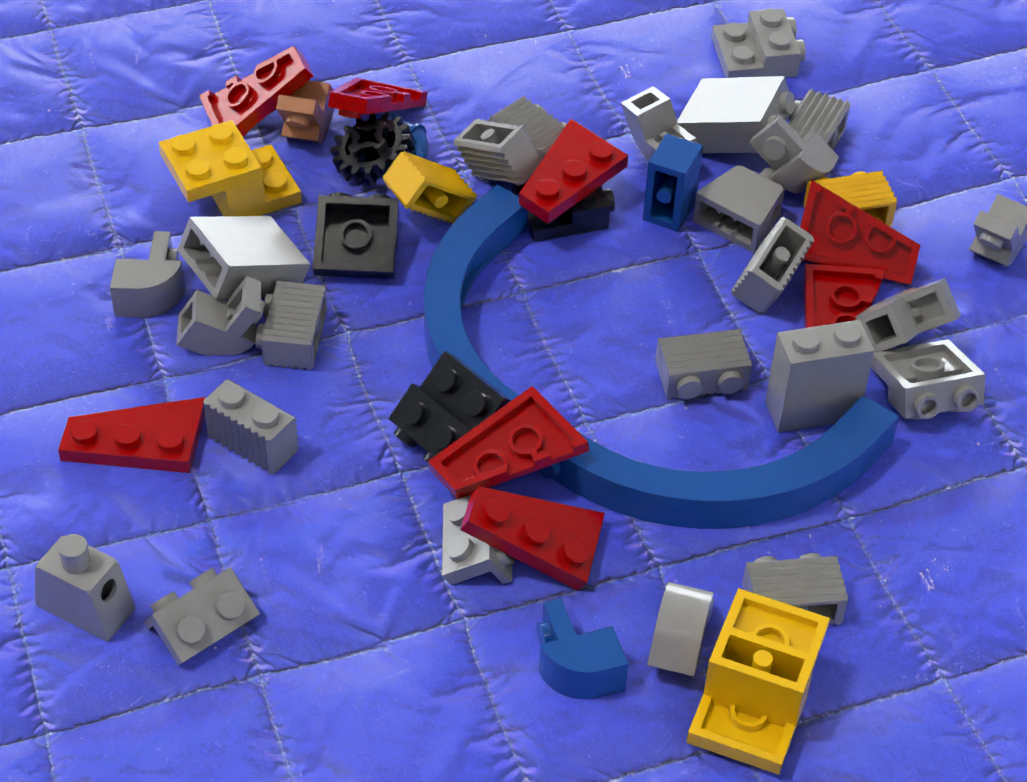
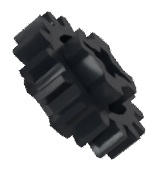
[330,112,416,186]

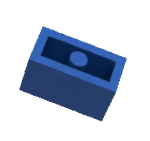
[643,133,703,232]

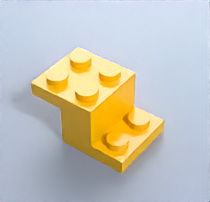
[158,120,302,216]
[686,588,830,775]

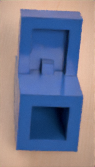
[536,598,629,699]

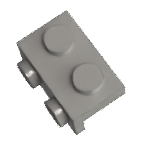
[442,487,515,585]
[144,567,260,666]

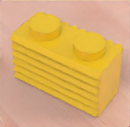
[383,151,476,224]
[803,171,897,226]

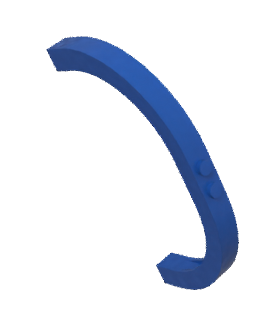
[424,184,899,529]

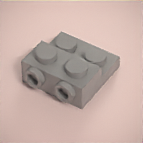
[711,8,806,78]
[871,339,985,420]

